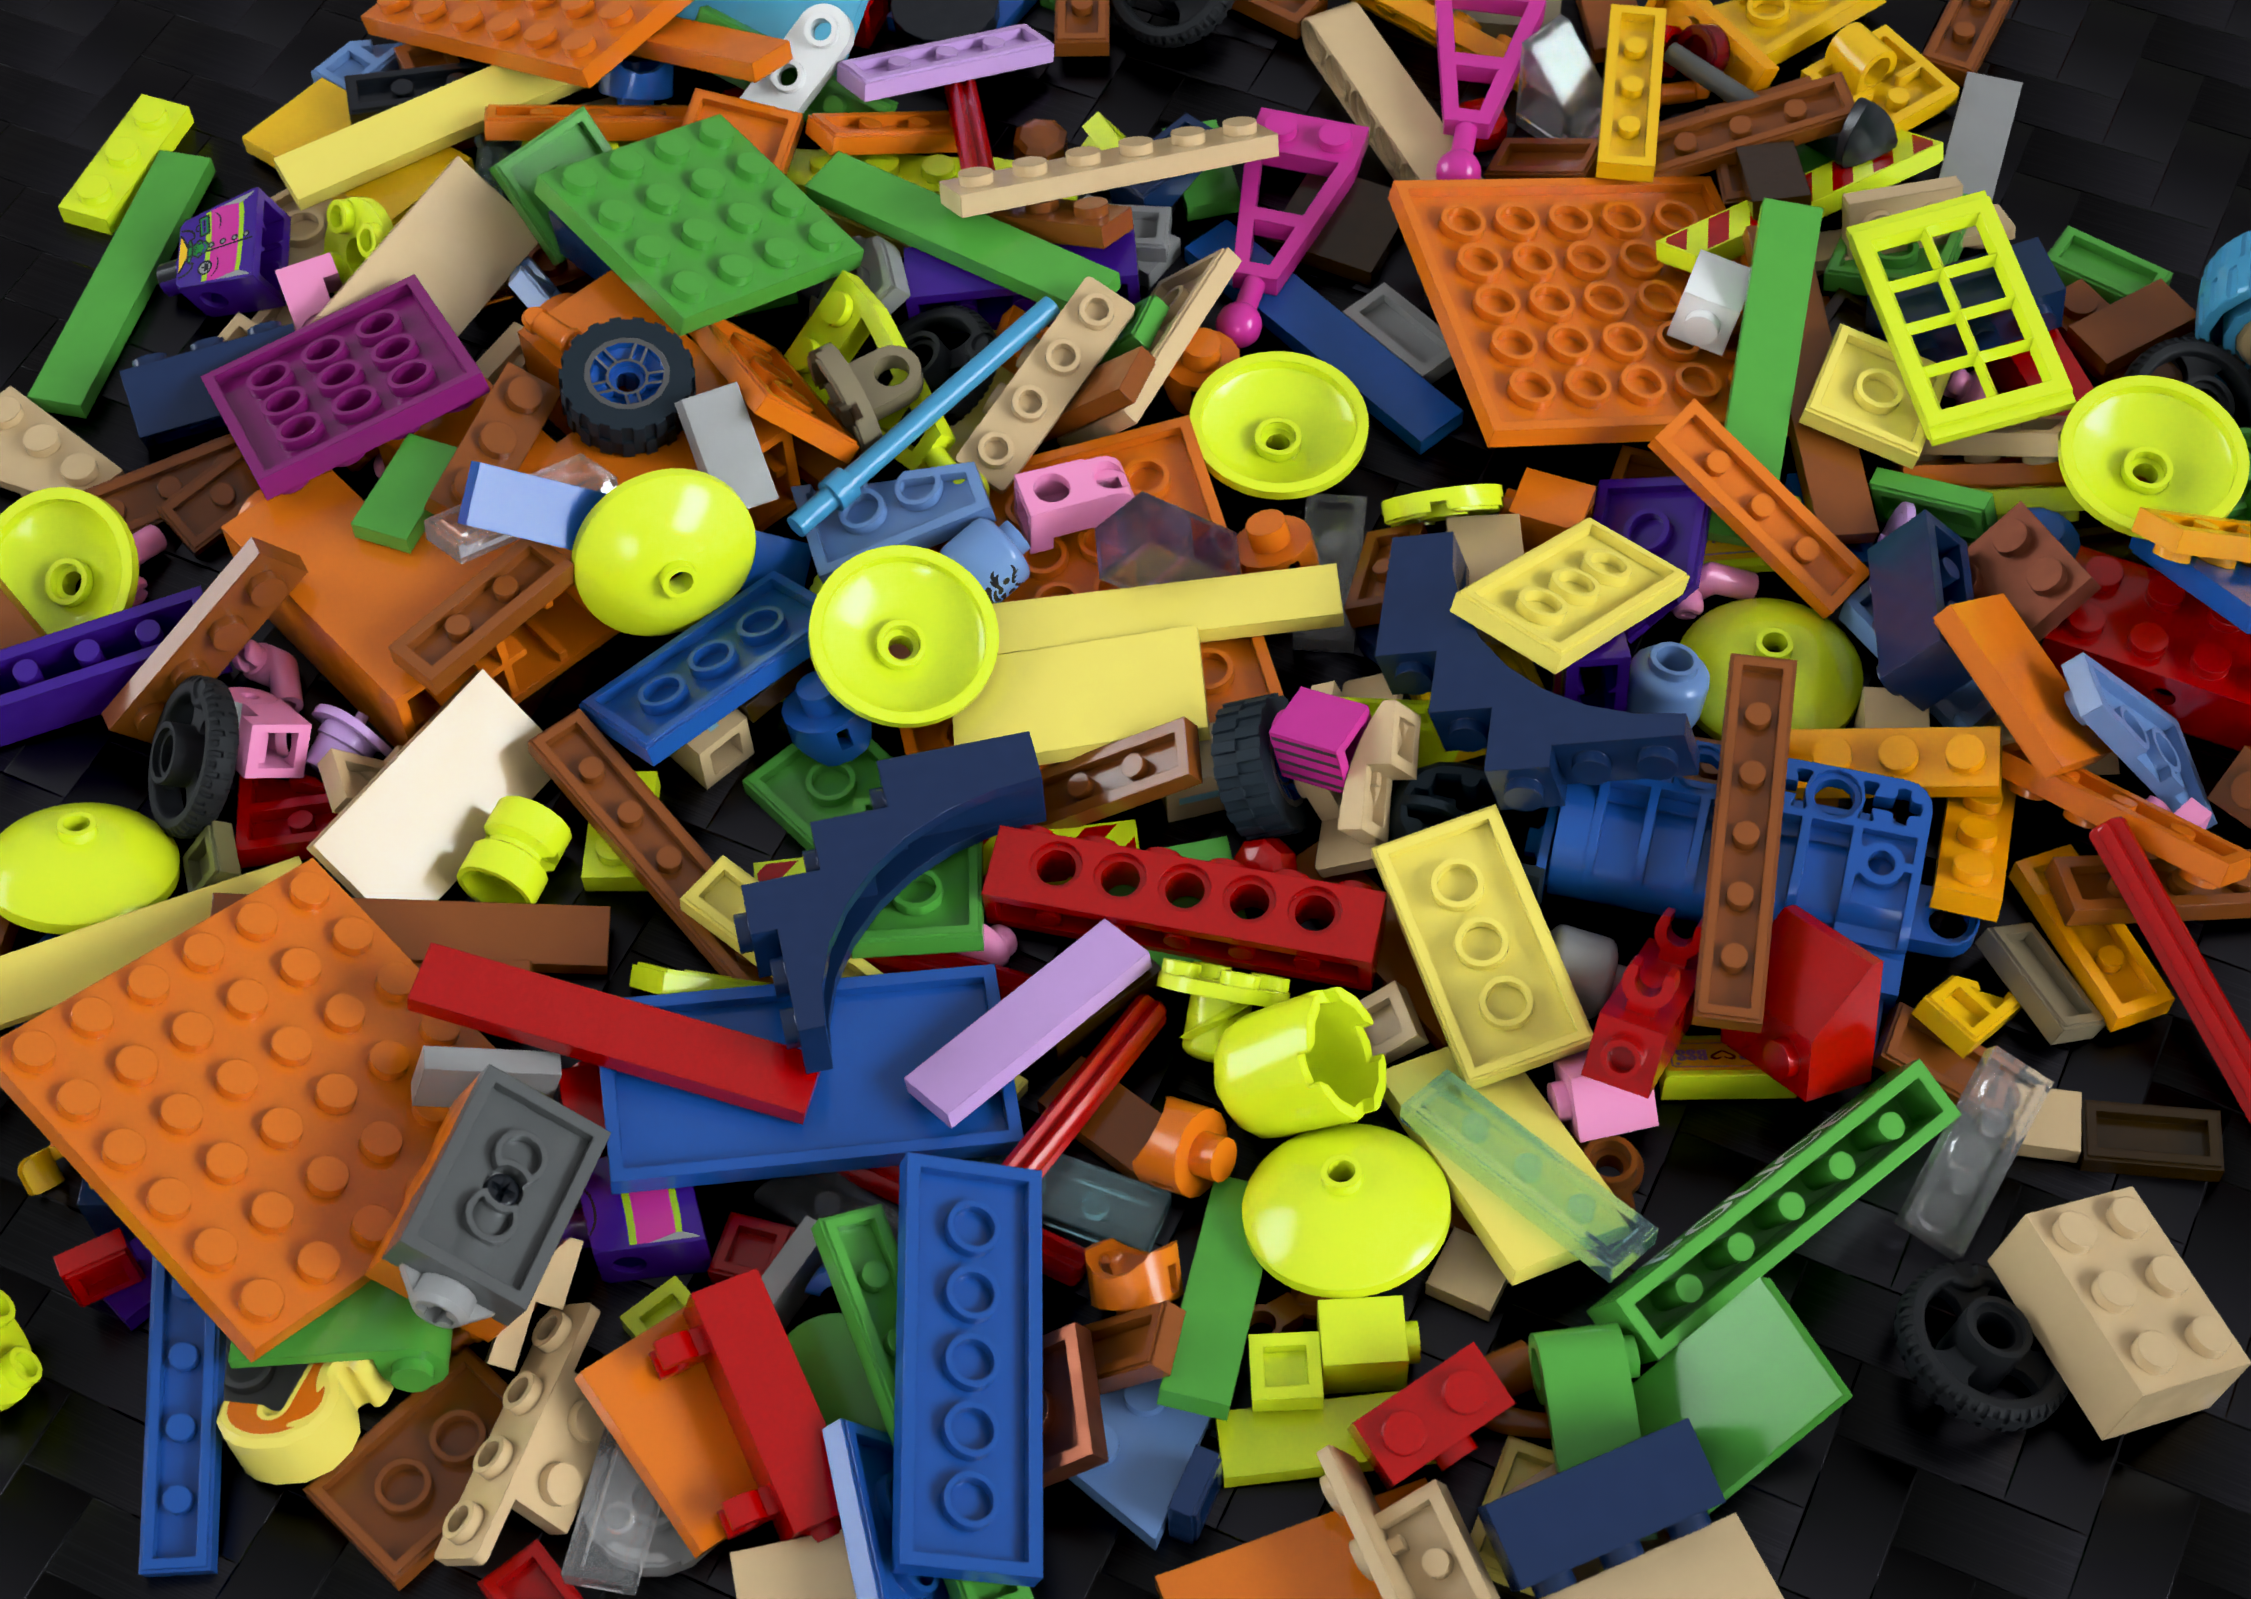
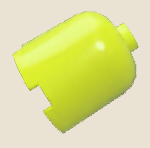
[1214,987,1386,1138]

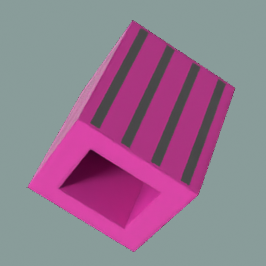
[1269,687,1372,794]

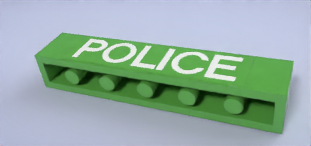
[1586,1058,1962,1365]

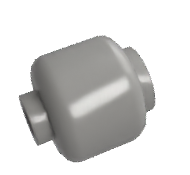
[1550,924,1627,1019]

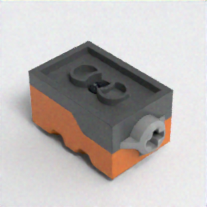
[365,1064,611,1343]

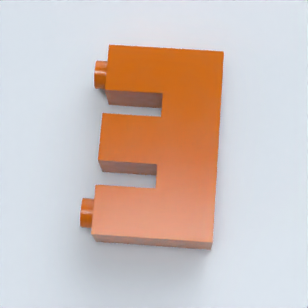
[221,270,801,747]

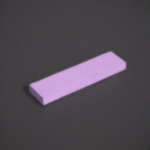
[837,23,1054,102]
[904,919,1152,1129]

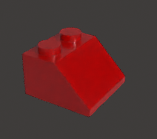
[1720,904,1884,1102]

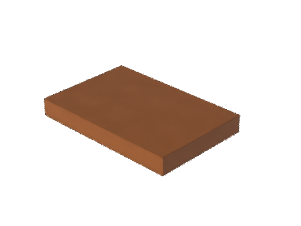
[303,1345,508,1592]

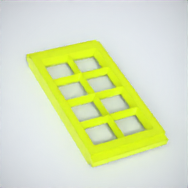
[1846,190,2076,446]

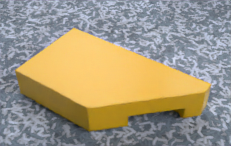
[1911,975,2022,1059]

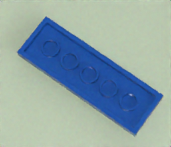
[891,1152,1043,1587]

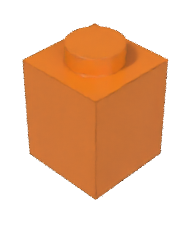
[1499,467,1597,554]

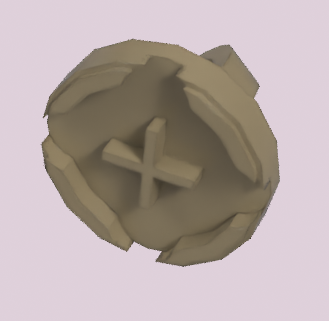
[807,342,924,456]

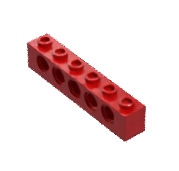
[981,825,1387,991]

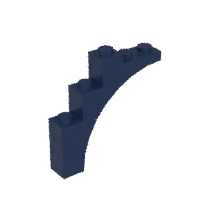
[1375,531,1700,811]
[733,731,1047,1074]

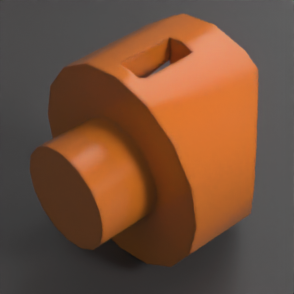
[1163,327,1240,416]
[1232,509,1319,574]
[1132,1096,1237,1198]
[1085,1238,1184,1315]

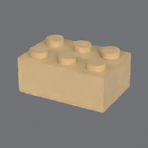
[1988,1186,2251,1441]

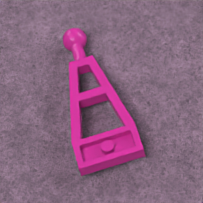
[1434,0,1547,180]
[1216,107,1369,348]

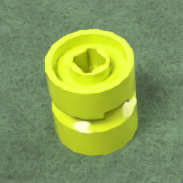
[456,796,572,904]

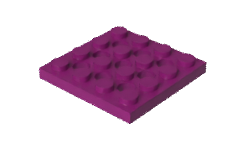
[200,274,490,501]

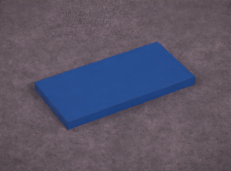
[599,964,1024,1195]

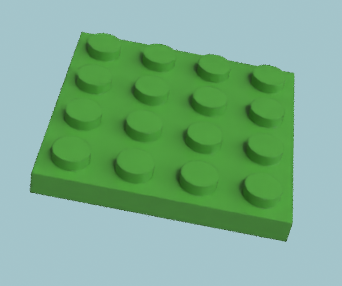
[534,114,865,336]

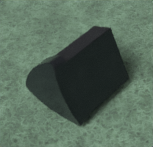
[1805,97,1898,168]

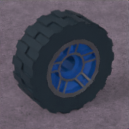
[559,317,696,457]
[1211,693,1316,841]

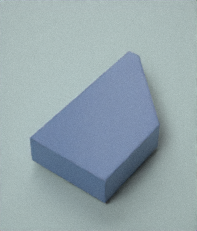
[311,39,406,90]
[508,256,562,308]

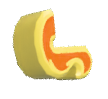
[216,1359,394,1485]

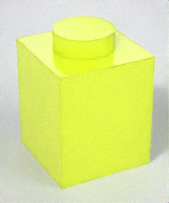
[1317,1295,1421,1394]

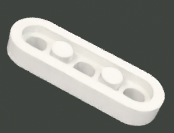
[740,3,855,114]

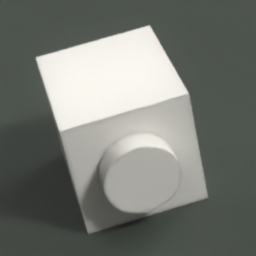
[1666,249,1750,356]

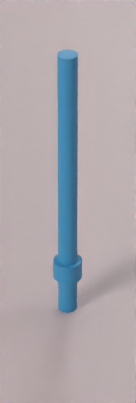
[787,296,1060,537]

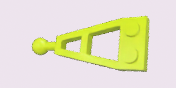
[784,270,990,497]

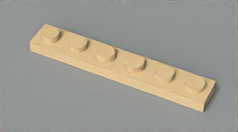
[939,116,1279,218]

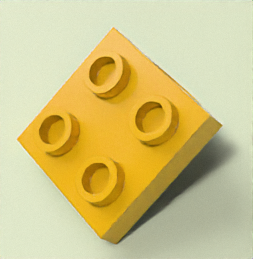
[1800,22,1960,132]

